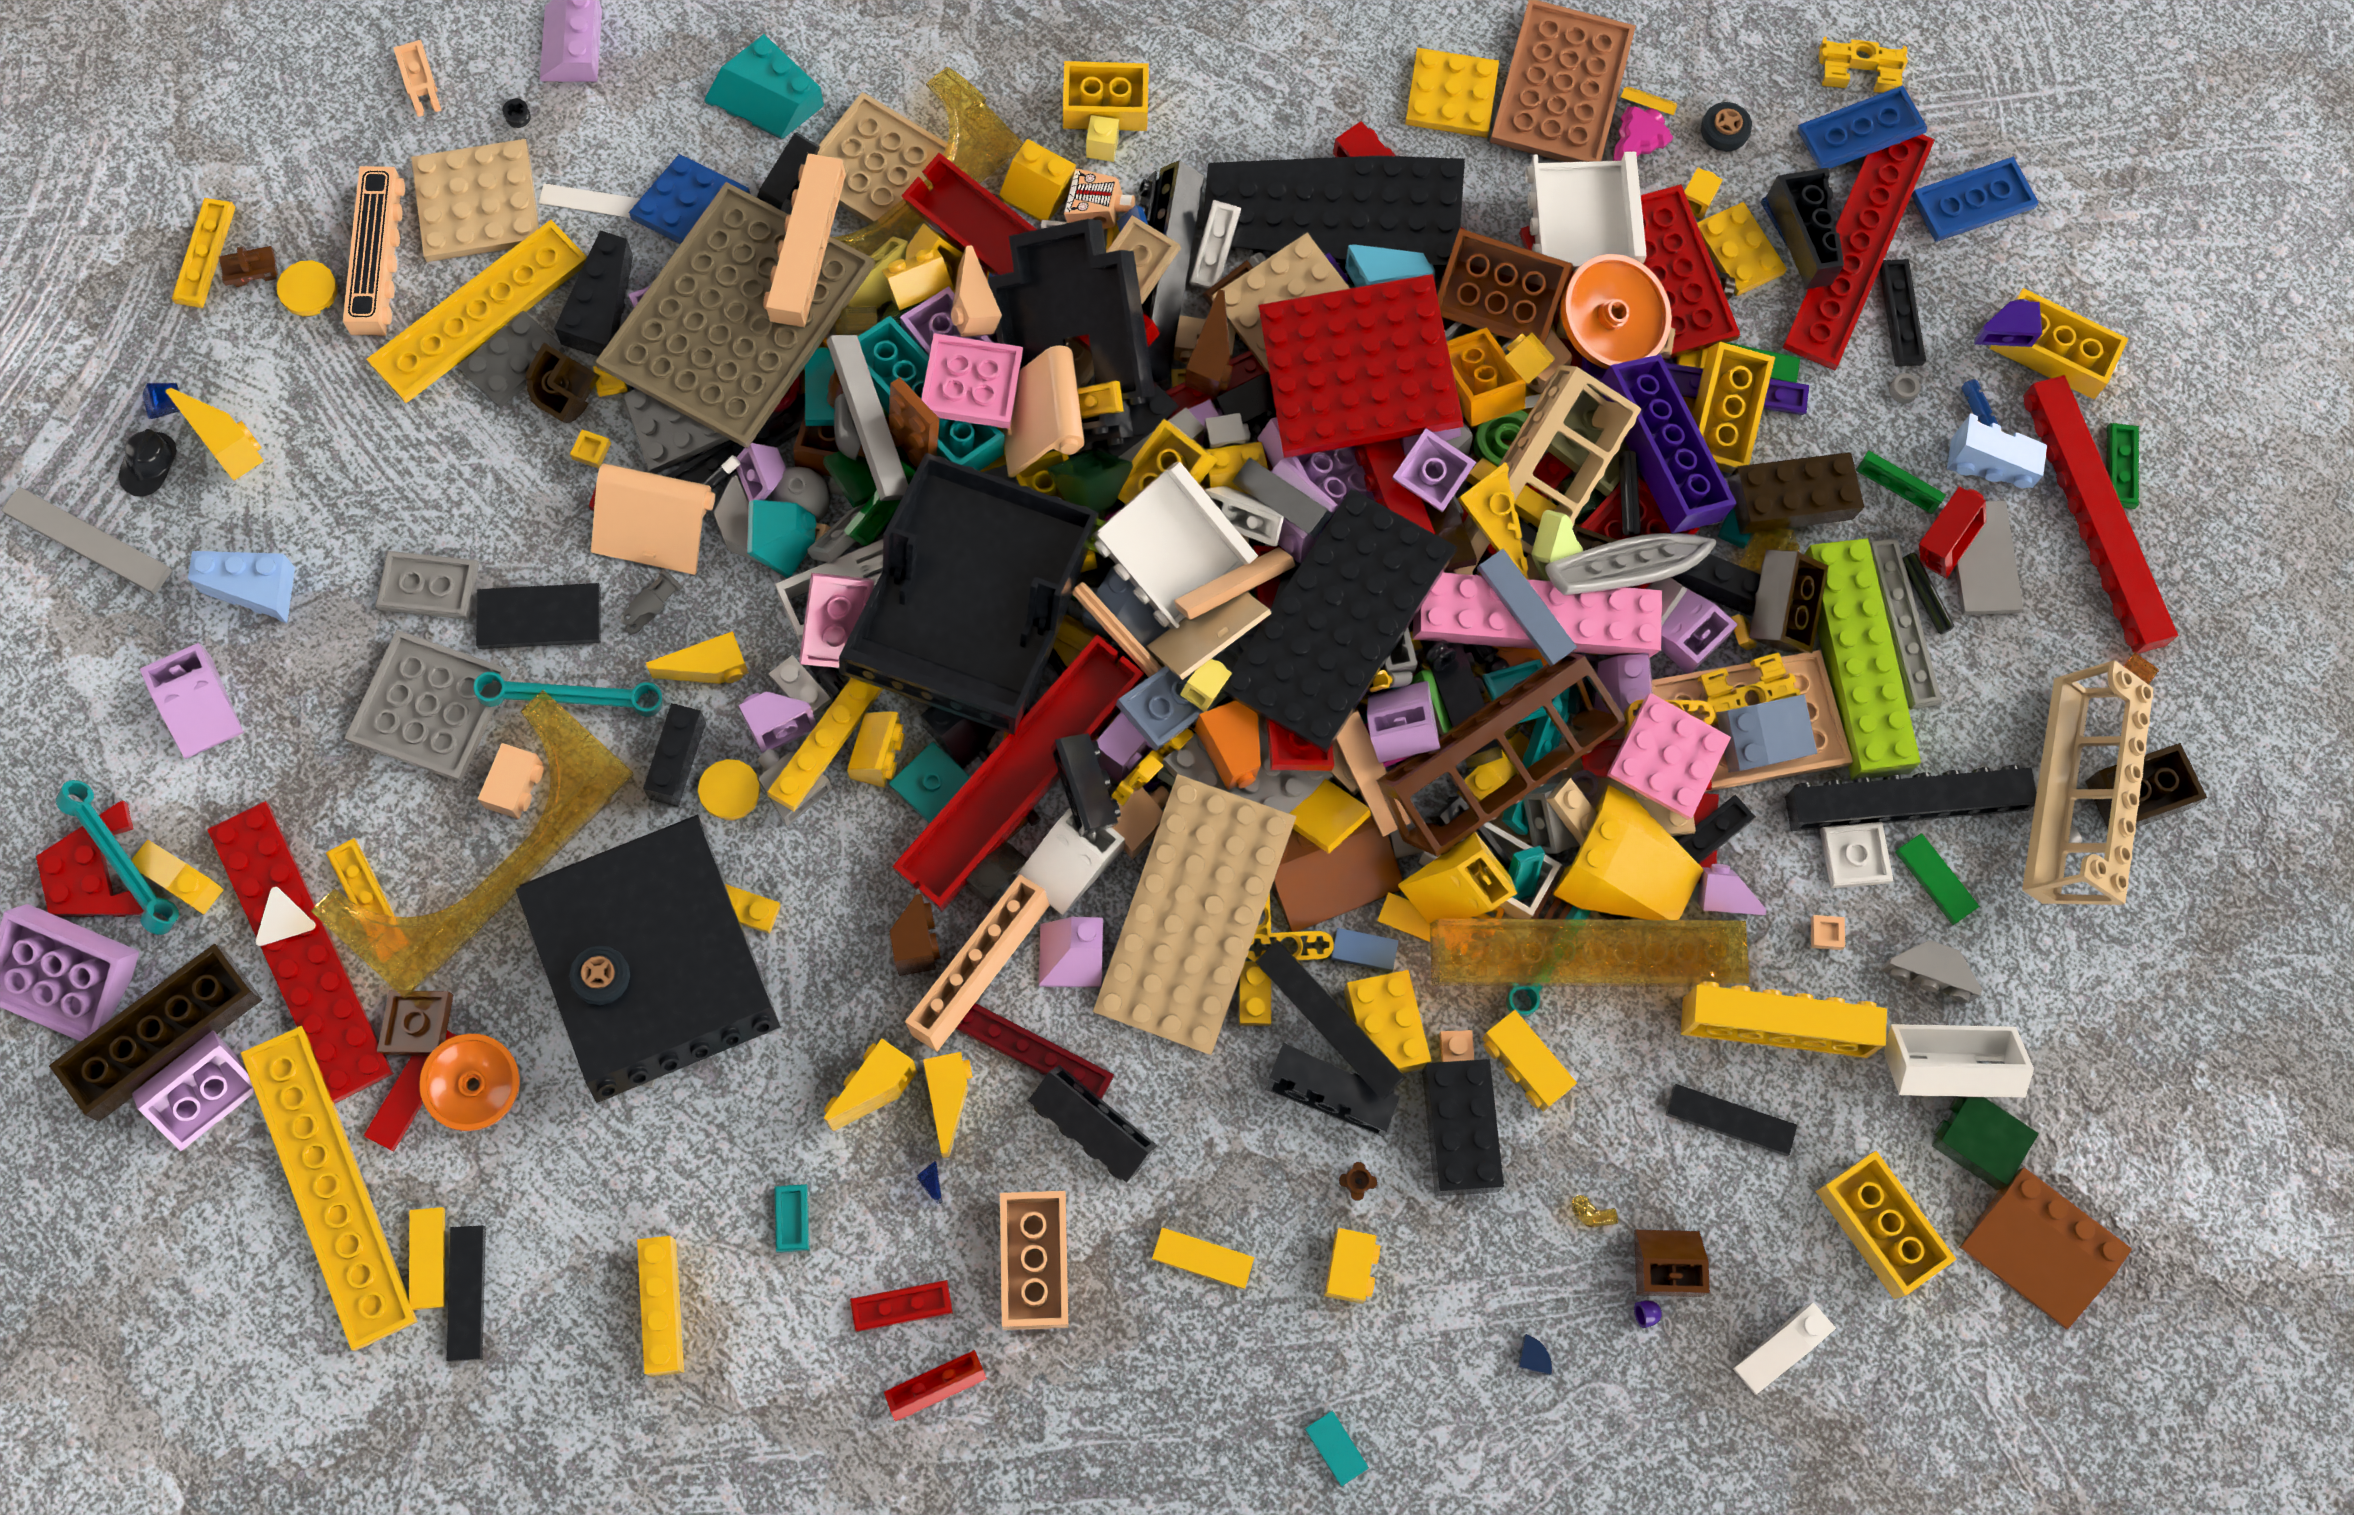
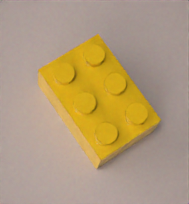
[1063,61,1149,131]
[1343,970,1431,1073]

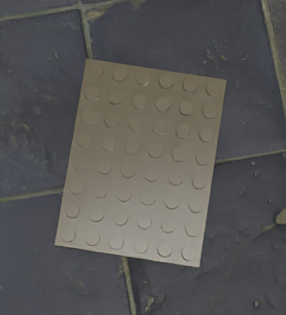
[595,182,875,448]

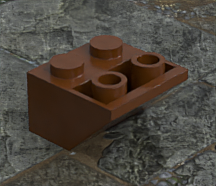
[889,894,941,976]
[1634,1229,1710,1297]

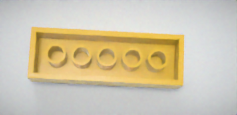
[1681,981,1887,1058]

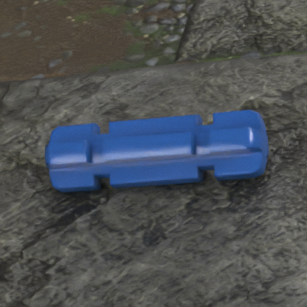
[1961,379,1999,427]

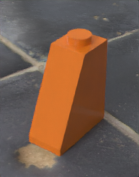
[1194,700,1261,790]

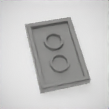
[375,551,479,620]

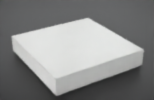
[1820,822,1893,889]

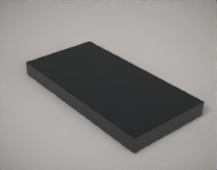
[476,583,601,649]

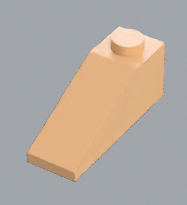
[951,246,1002,337]

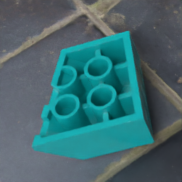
[704,34,824,139]

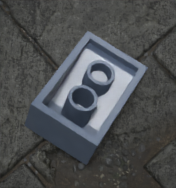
[1082,566,1184,649]
[1716,694,1817,772]

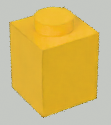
[1684,167,1723,220]

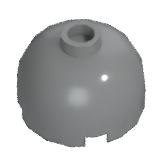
[770,466,831,522]

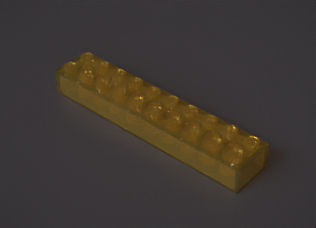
[1430,919,1749,987]

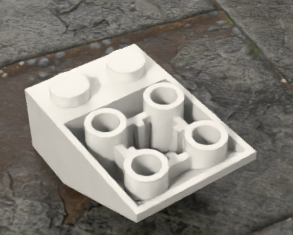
[1016,808,1125,916]

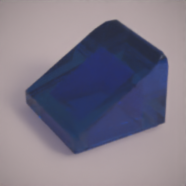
[142,383,180,419]
[917,1161,943,1205]

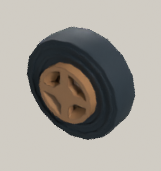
[1701,102,1752,152]
[569,946,630,1005]

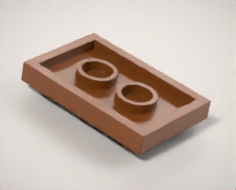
[889,377,939,467]

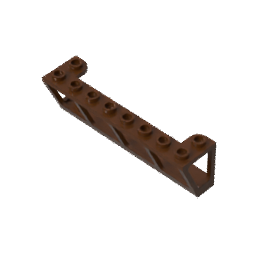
[1376,652,1627,857]

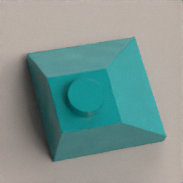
[747,500,816,578]

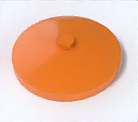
[1561,254,1671,369]

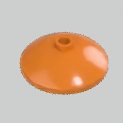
[420,1034,520,1131]

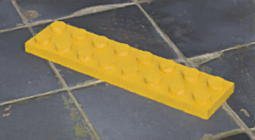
[366,220,587,403]

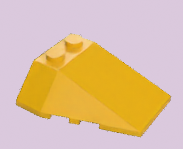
[1552,785,1704,925]

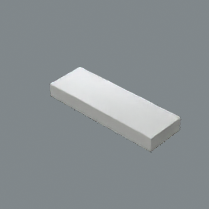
[1189,200,1241,290]

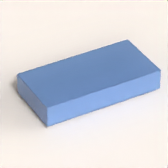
[1331,928,1399,973]

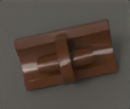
[219,246,278,287]

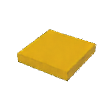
[1289,778,1371,853]

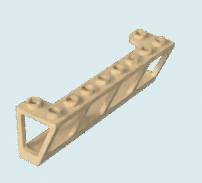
[1444,365,1641,580]
[2022,660,2153,905]

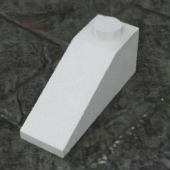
[1205,486,1284,546]
[1733,1302,1836,1395]

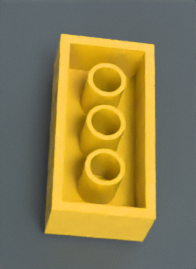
[1989,288,2129,399]
[1692,342,1775,474]
[1815,1150,1957,1300]

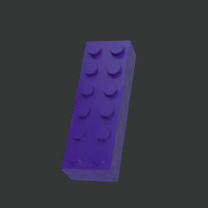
[1600,354,1737,534]

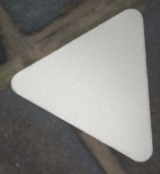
[256,887,316,946]

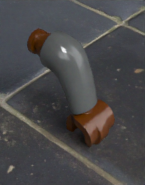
[827,369,866,461]

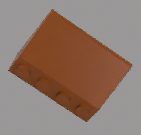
[1437,228,1574,345]
[1271,800,1403,932]
[1959,1167,2132,1329]

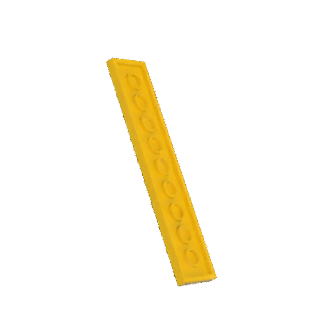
[241,1026,418,1351]

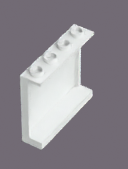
[1525,152,1647,271]
[1092,462,1258,629]

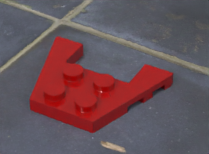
[36,801,144,917]

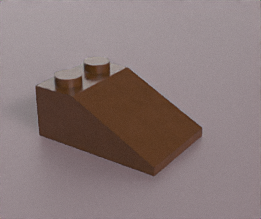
[1185,289,1233,398]

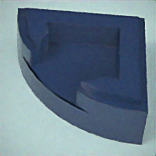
[1518,1334,1552,1376]

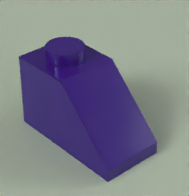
[1974,299,2042,347]

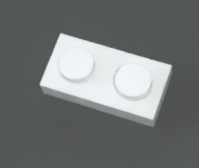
[769,655,832,716]

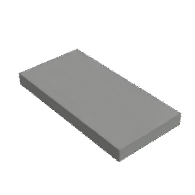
[1955,501,2024,615]

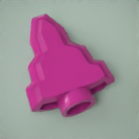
[1613,106,1673,161]

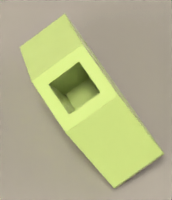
[1531,509,1583,581]

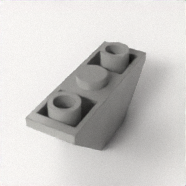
[714,476,765,565]
[1881,940,1982,1003]

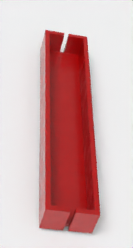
[901,152,1160,353]
[892,635,1144,912]

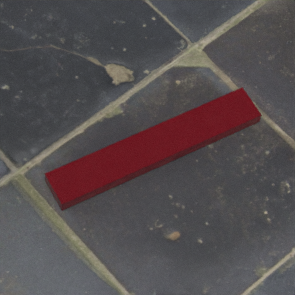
[955,1003,1114,1099]

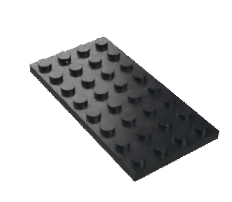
[1220,488,1457,753]

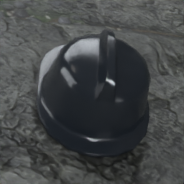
[118,429,177,497]

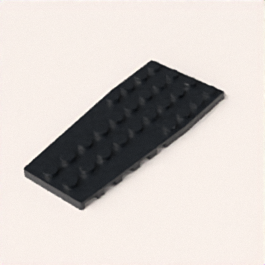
[1201,156,1465,270]

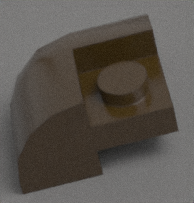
[525,342,600,423]

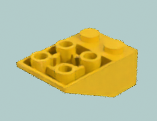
[1398,832,1517,930]
[824,1039,918,1132]

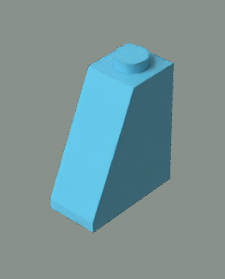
[1345,245,1435,287]

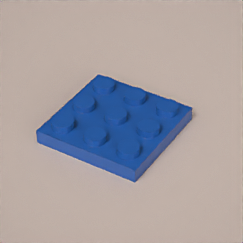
[629,154,751,244]

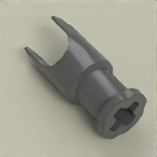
[620,570,682,634]

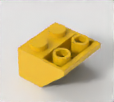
[847,711,905,788]

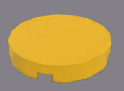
[277,260,338,317]
[698,759,761,821]

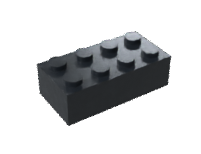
[1422,1059,1504,1197]

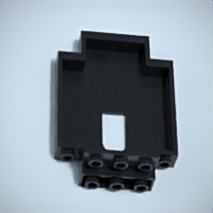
[988,219,1155,451]

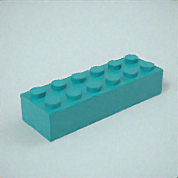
[858,316,1005,471]

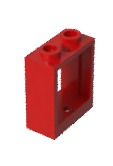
[1919,486,1986,579]

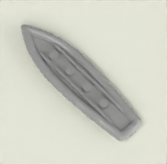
[1545,533,1716,595]

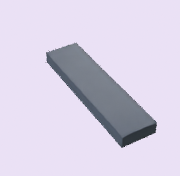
[1477,549,1577,667]

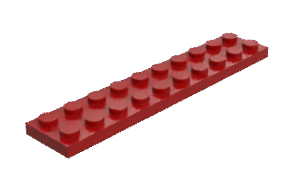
[1782,134,1935,371]
[207,801,394,1104]

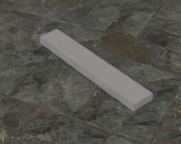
[826,335,909,501]
[1,487,172,595]
[1869,538,1942,710]

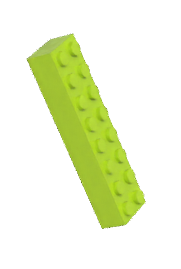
[1804,538,1921,781]

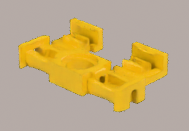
[1819,36,1908,93]
[1697,652,1801,725]
[1111,728,1194,806]

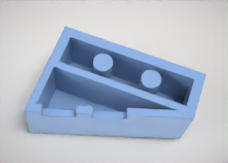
[1947,413,2047,488]
[188,551,295,623]

